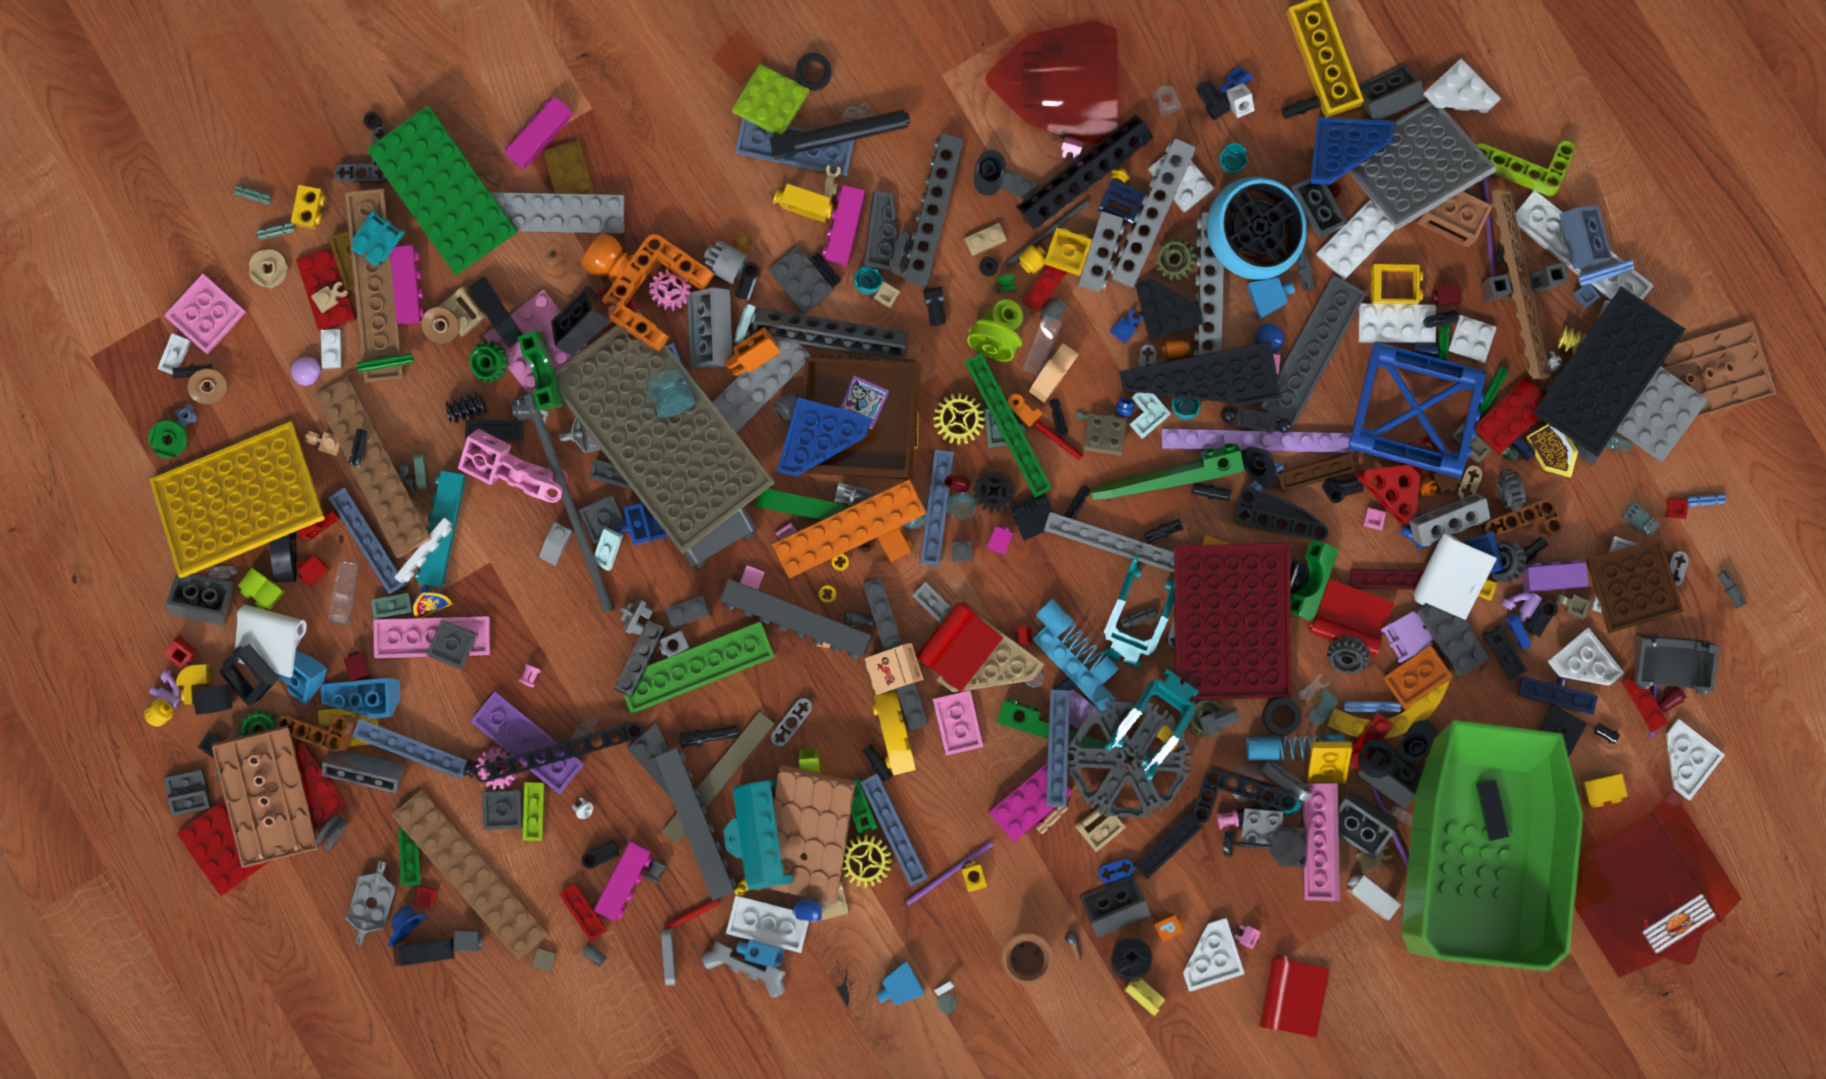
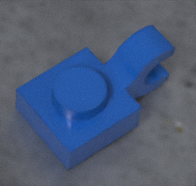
[1218,66,1252,99]

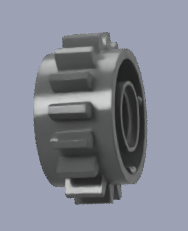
[1496,468,1526,511]
[1492,541,1527,583]
[1327,636,1370,674]

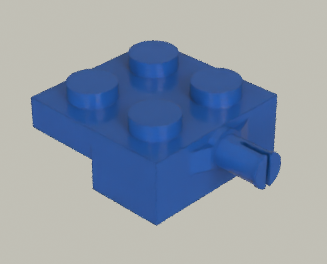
[614,503,669,546]

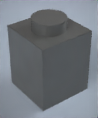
[951,541,972,562]
[454,930,484,951]

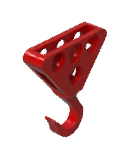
[1357,436,1440,525]

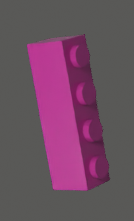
[504,97,574,171]
[823,185,865,267]
[390,245,425,326]
[594,841,653,921]

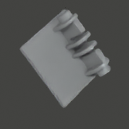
[1240,808,1283,844]

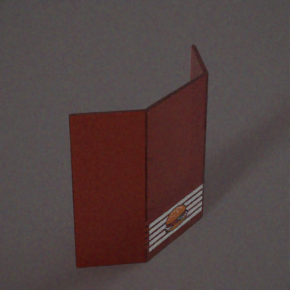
[1574,791,1742,977]

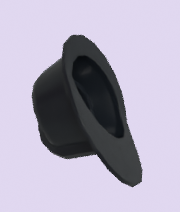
[974,150,1006,196]
[1241,446,1277,487]
[1398,720,1437,762]

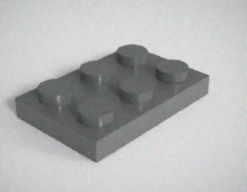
[768,246,834,315]

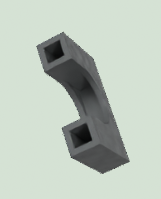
[1480,263,1569,303]

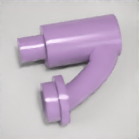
[1501,592,1542,623]
[149,669,182,710]

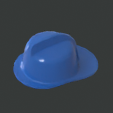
[388,905,426,947]

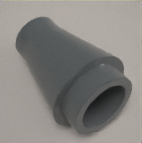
[844,609,873,628]

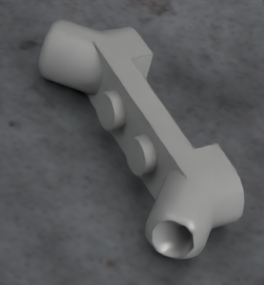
[701,941,786,998]

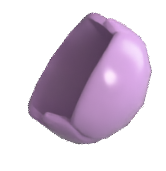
[291,356,322,386]

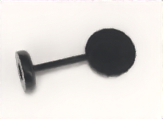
[1223,830,1305,865]

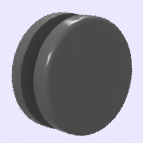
[315,814,349,852]

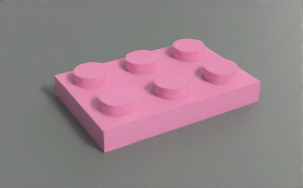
[933,691,983,755]

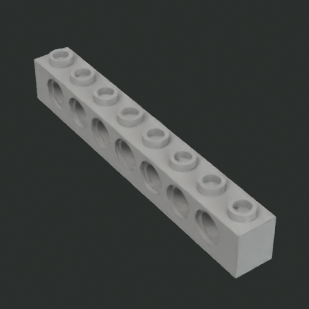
[1110,139,1196,289]
[1193,212,1224,356]

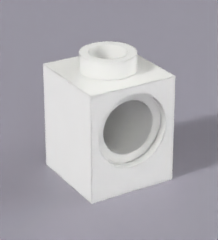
[1226,83,1255,118]

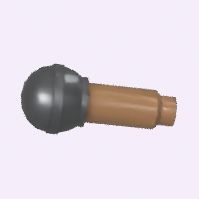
[1064,931,1081,961]

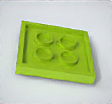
[732,64,810,136]

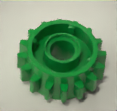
[468,341,510,383]
[238,710,277,736]

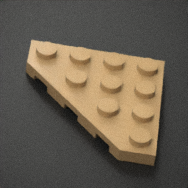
[937,619,1044,693]

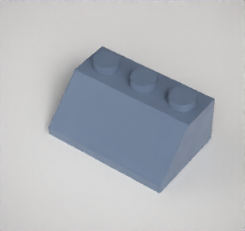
[1559,206,1613,269]

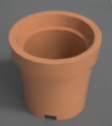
[1002,933,1053,985]

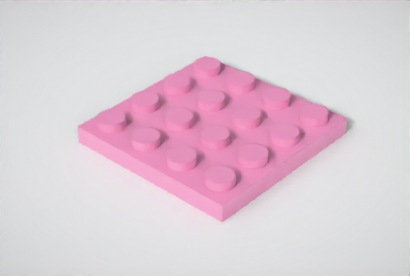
[484,289,588,394]

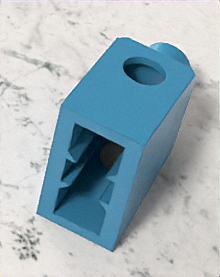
[1246,278,1295,320]
[737,940,785,968]
[876,961,925,1005]

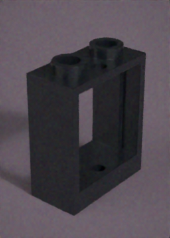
[219,644,279,707]

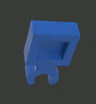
[1110,309,1143,344]

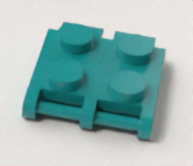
[351,210,405,267]

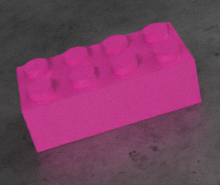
[988,763,1073,842]

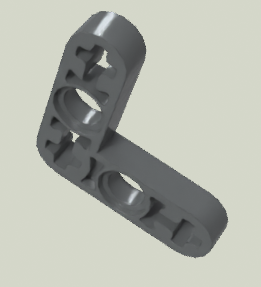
[334,126,389,183]

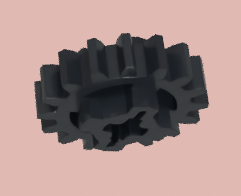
[973,471,1015,513]

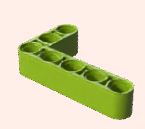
[1477,141,1575,196]

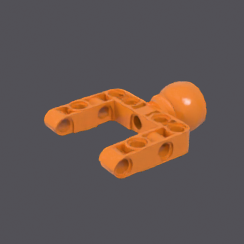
[581,233,714,352]

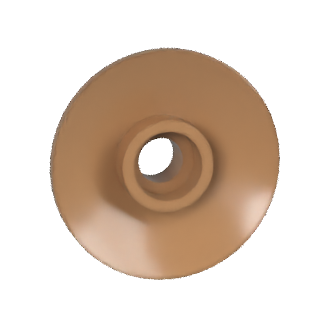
[421,307,459,344]
[188,368,227,404]

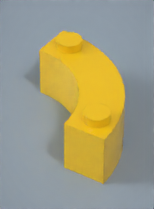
[872,690,916,775]

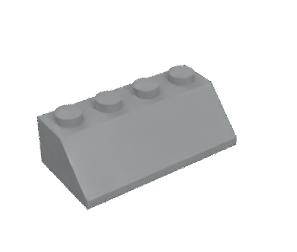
[688,288,733,369]

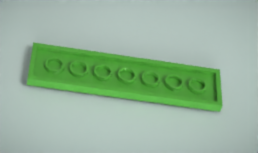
[617,621,775,714]

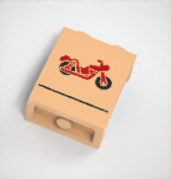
[864,643,923,695]

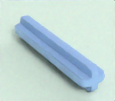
[1578,260,1634,286]
[1343,701,1401,712]

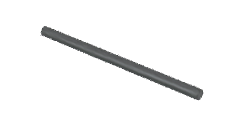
[1006,200,1089,266]

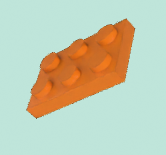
[1383,645,1453,710]

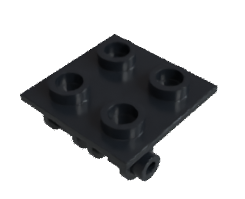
[1008,493,1053,541]

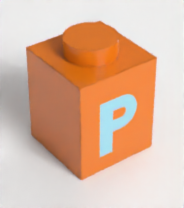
[1153,914,1185,942]

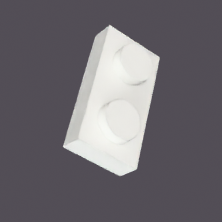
[321,329,342,369]
[157,334,191,374]

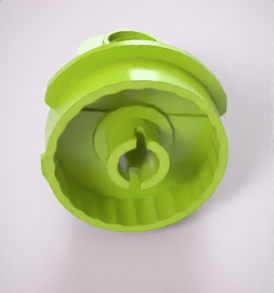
[967,299,1023,362]

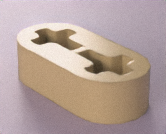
[1457,466,1482,500]

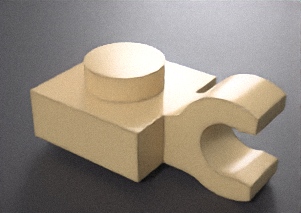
[824,165,841,199]

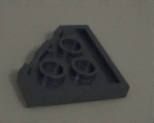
[1135,279,1204,340]

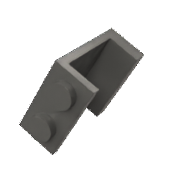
[665,596,711,629]

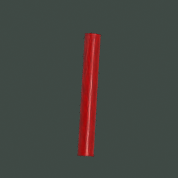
[1034,420,1084,460]
[665,899,720,929]

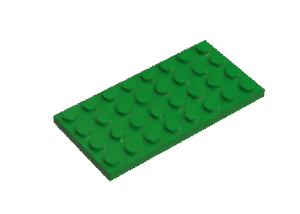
[366,105,518,276]

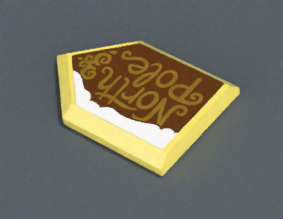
[1525,425,1578,477]

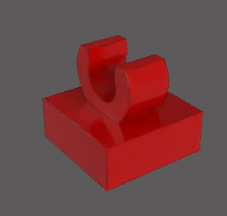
[1011,626,1032,646]

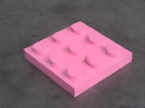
[164,274,246,354]

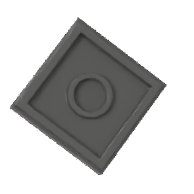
[577,494,625,545]
[426,620,478,670]
[482,790,523,830]

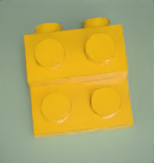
[1044,228,1092,276]

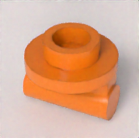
[1418,475,1437,497]

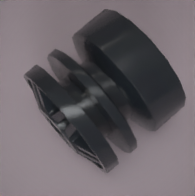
[1110,937,1152,983]

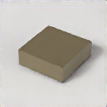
[532,948,557,972]

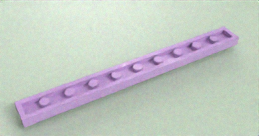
[1161,429,1353,453]

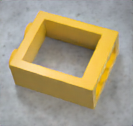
[781,184,834,223]
[1371,264,1423,305]

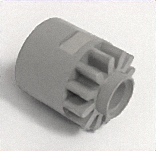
[703,240,748,284]

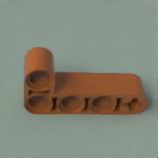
[1482,499,1564,537]
[276,715,356,752]

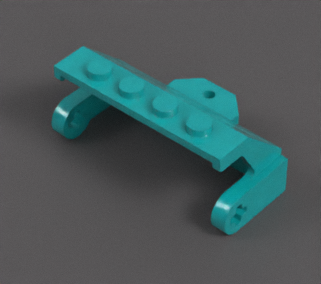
[724,779,794,890]

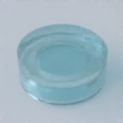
[937,994,957,1014]

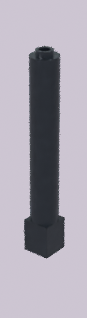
[769,109,910,160]

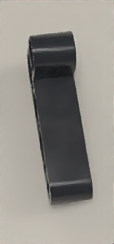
[469,276,523,348]

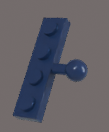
[1517,675,1598,715]

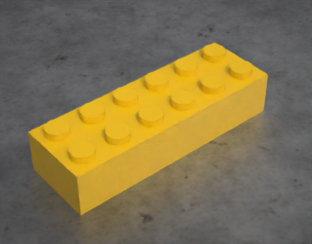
[1286,0,1364,117]

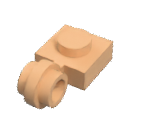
[304,431,341,457]

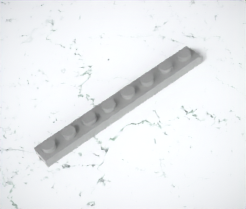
[1044,512,1174,573]

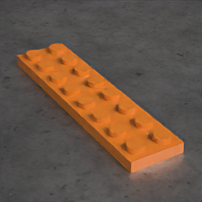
[772,479,927,578]

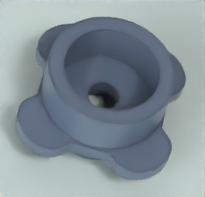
[175,405,197,427]

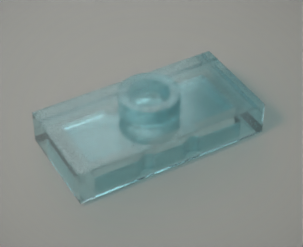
[1604,436,1632,452]

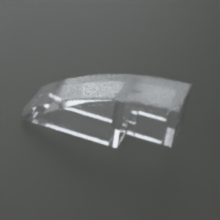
[1022,315,1062,377]
[328,561,359,625]

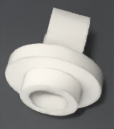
[1548,351,1562,372]
[572,797,594,819]

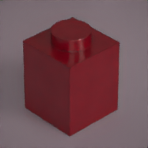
[1431,283,1462,307]
[343,651,372,681]

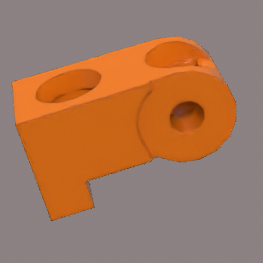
[1008,394,1043,429]

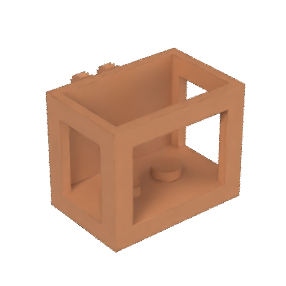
[1417,188,1493,248]

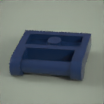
[1098,179,1146,226]

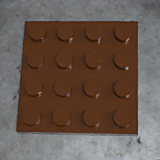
[1586,538,1684,634]

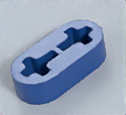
[1505,613,1531,650]
[1098,859,1134,883]

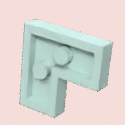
[1130,393,1171,439]

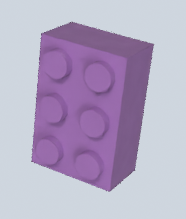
[1521,560,1588,592]

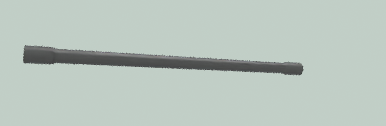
[523,393,614,613]

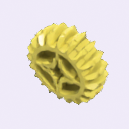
[933,393,985,445]
[842,835,892,887]

